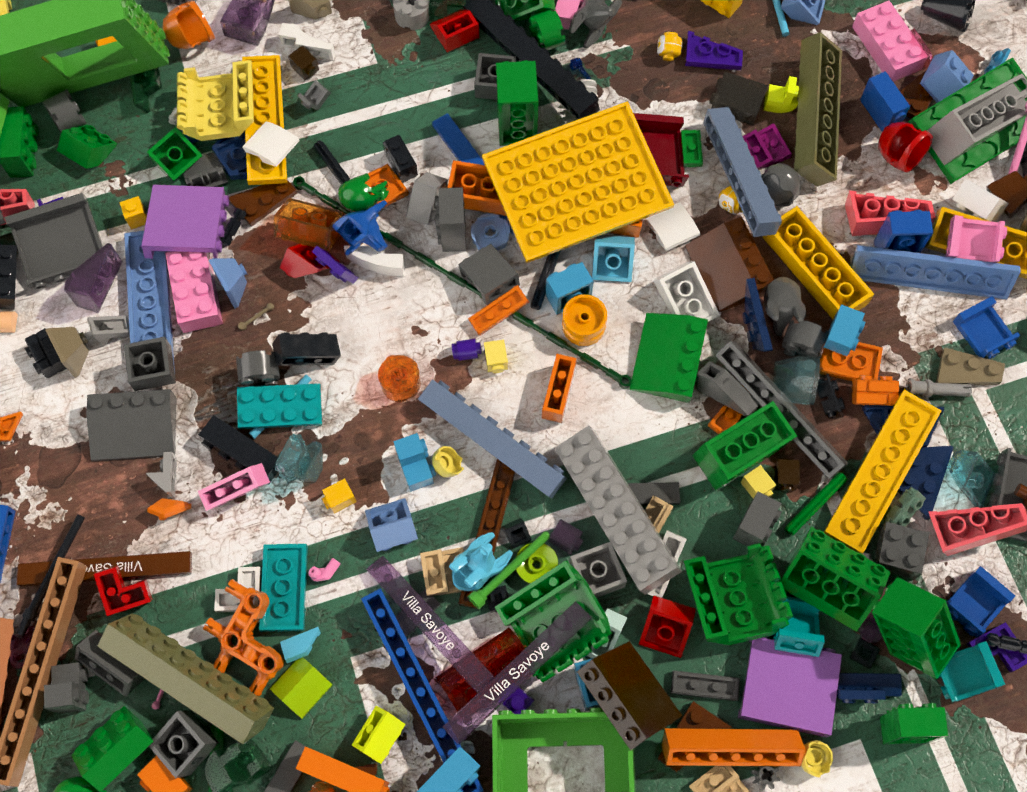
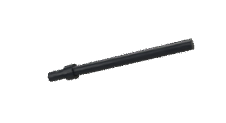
[15,514,85,637]

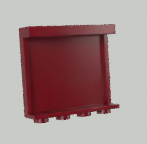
[633,113,689,188]

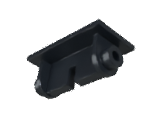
[816,374,846,419]

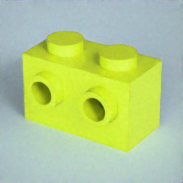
[352,706,406,764]

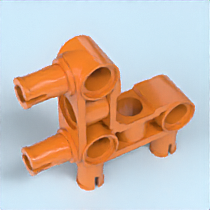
[203,579,284,696]

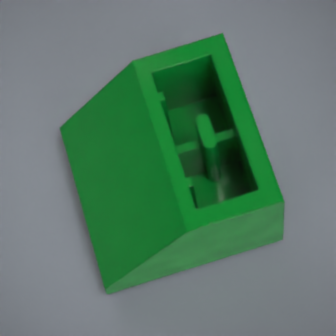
[57,125,117,169]

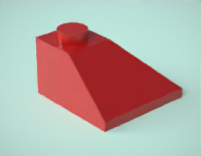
[280,241,340,278]

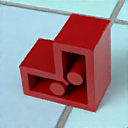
[94,565,153,616]

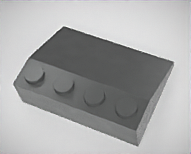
[86,389,177,462]

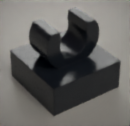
[487,585,509,613]

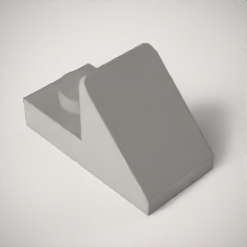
[87,315,130,345]
[146,452,177,498]

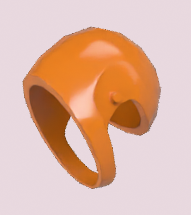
[162,0,215,49]

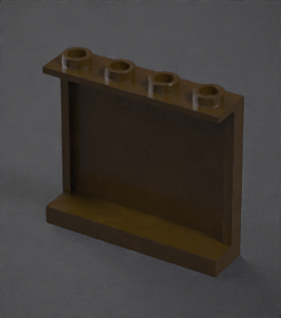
[577,641,682,750]

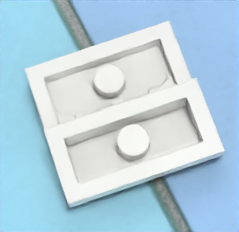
[243,121,300,167]
[646,202,700,251]

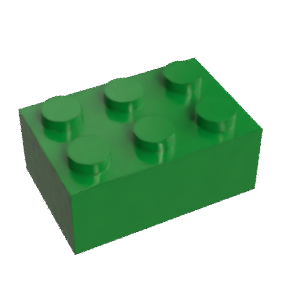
[0,106,39,178]
[880,703,948,744]
[71,706,154,792]

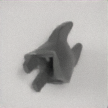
[569,0,623,48]
[764,277,806,336]

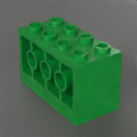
[496,60,538,146]
[692,401,797,491]
[779,526,890,632]
[872,577,961,680]

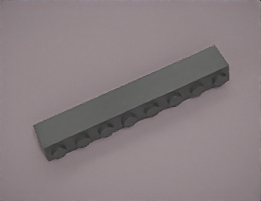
[715,341,849,479]

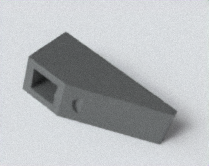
[697,361,760,417]

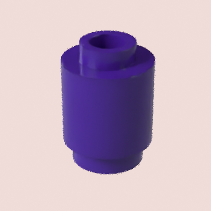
[452,338,482,361]

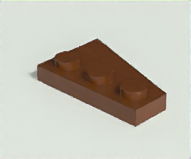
[900,71,933,119]
[229,180,298,227]
[657,701,731,772]

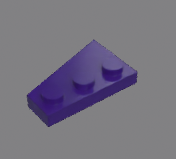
[685,30,743,70]

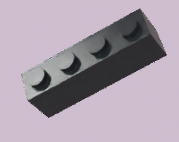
[198,415,283,485]

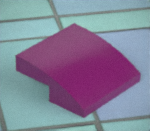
[742,123,792,170]

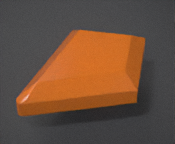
[0,411,23,441]
[147,498,191,520]

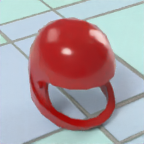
[878,122,933,173]

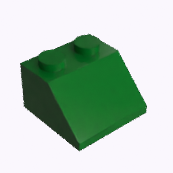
[147,127,203,181]

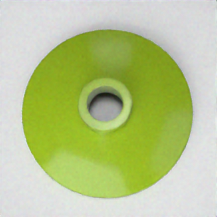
[516,543,558,584]

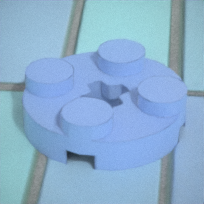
[471,213,510,250]

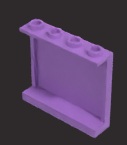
[141,185,229,259]
[738,636,842,738]

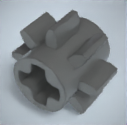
[751,766,780,790]

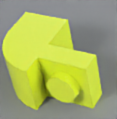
[763,76,799,113]

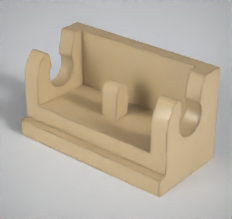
[645,496,673,533]

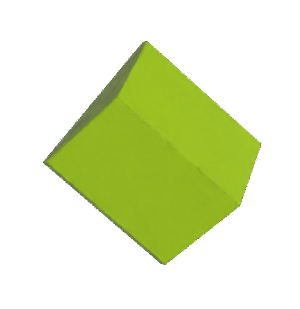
[270,657,332,719]

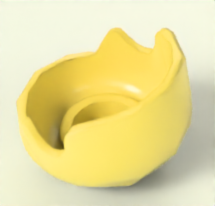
[432,446,464,478]
[801,740,833,778]

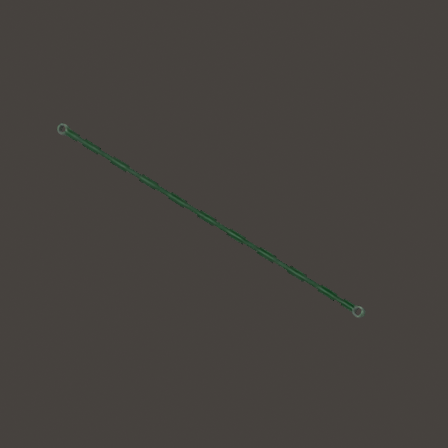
[293,176,631,389]

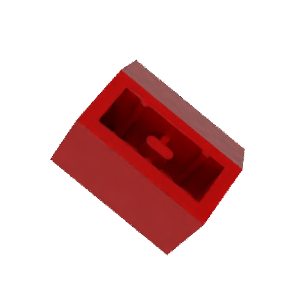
[430,9,479,52]

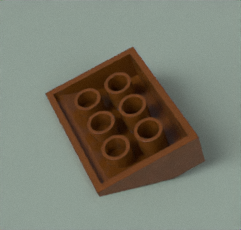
[685,217,774,312]

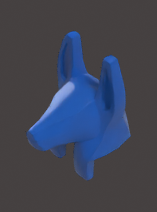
[332,200,388,256]

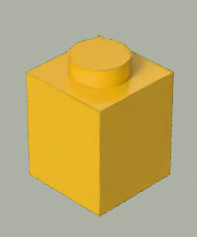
[120,196,147,230]
[321,478,356,514]

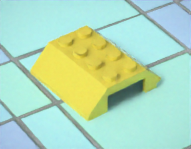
[177,60,254,141]

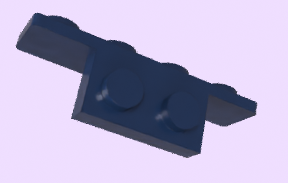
[836,673,902,704]

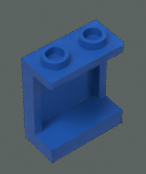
[953,296,1021,359]
[946,566,1016,637]

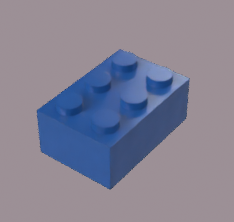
[874,210,933,253]

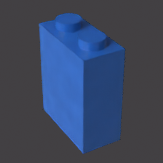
[860,71,910,132]

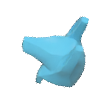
[449,532,513,591]

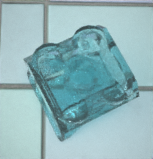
[275,434,323,483]

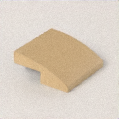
[420,547,464,596]
[689,766,750,792]

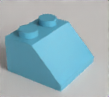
[592,235,635,282]

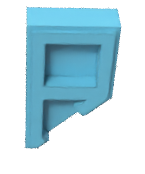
[280,627,321,663]

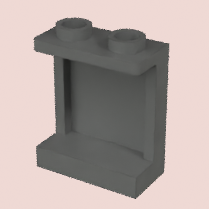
[458,244,520,305]

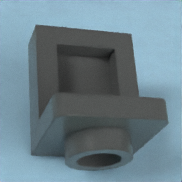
[297,80,331,110]

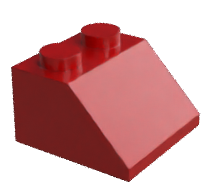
[639,596,696,658]

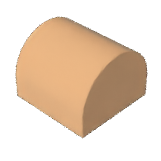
[0,311,18,333]

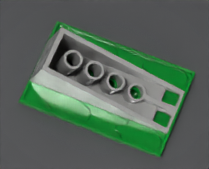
[908,57,1027,184]

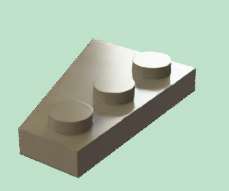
[936,348,1005,385]

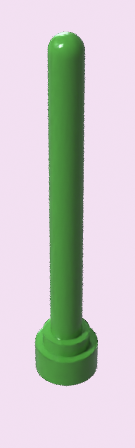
[467,532,550,609]

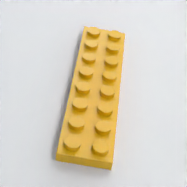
[242,55,287,185]
[824,390,941,554]

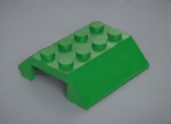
[684,543,793,645]
[495,560,612,683]

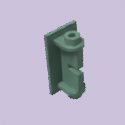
[885,487,926,527]

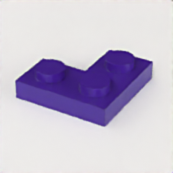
[312,246,358,284]
[967,622,1027,673]

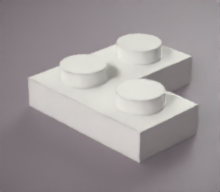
[214,567,261,612]

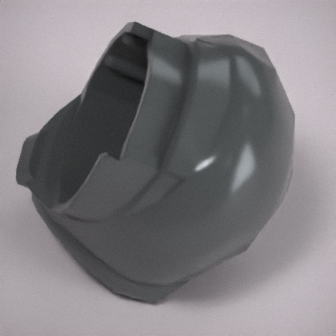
[761,163,801,207]

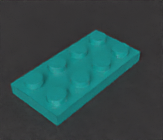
[237,384,322,429]
[259,544,308,632]

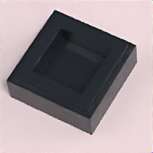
[850,638,880,669]

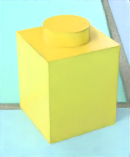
[484,340,508,373]
[741,465,776,498]

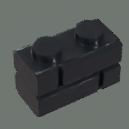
[383,135,418,183]
[25,328,67,378]

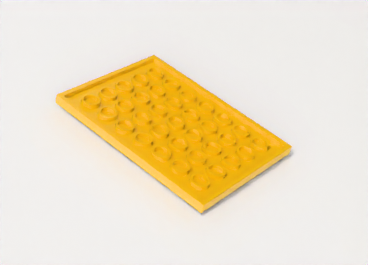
[482,101,674,263]

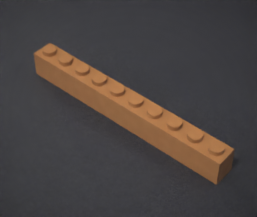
[0,557,87,787]

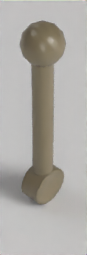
[238,303,274,331]

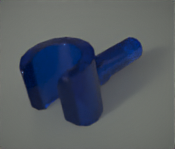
[569,58,591,79]

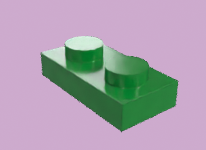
[681,130,703,167]

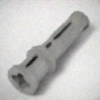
[906,378,972,398]

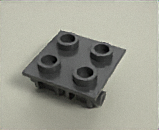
[183,152,228,187]

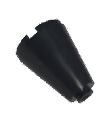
[921,0,976,32]

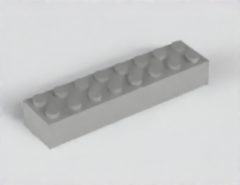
[554,425,682,595]

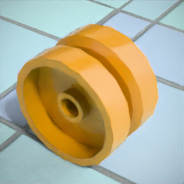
[562,295,607,346]

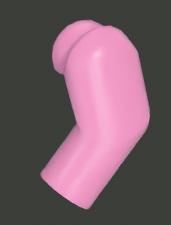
[308,558,341,582]

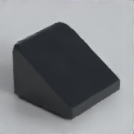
[502,518,532,549]

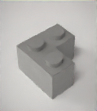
[406,172,448,225]

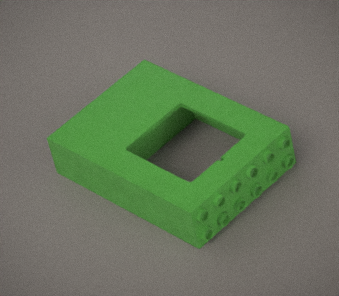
[0,0,170,107]
[492,708,636,792]

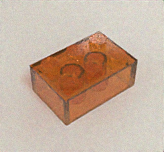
[273,198,344,251]

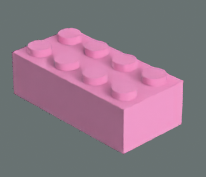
[852,0,928,82]
[165,251,223,333]

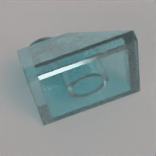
[773,356,820,405]
[947,450,995,508]

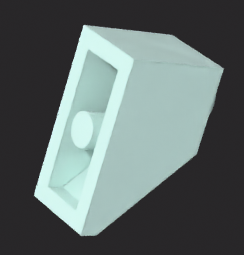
[587,608,627,658]

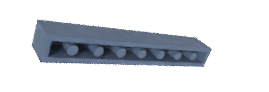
[703,107,782,237]
[418,379,567,498]

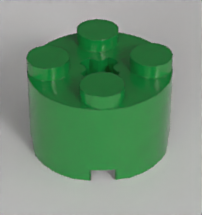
[528,9,566,51]

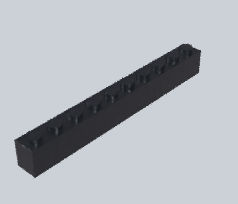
[462,0,600,119]

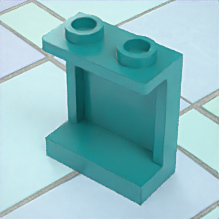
[774,596,825,657]
[938,641,1005,703]

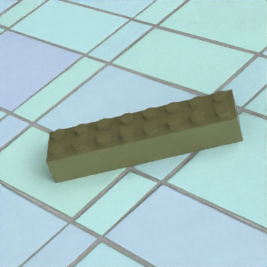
[794,32,842,187]
[98,613,274,744]

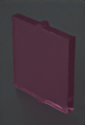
[911,28,933,64]

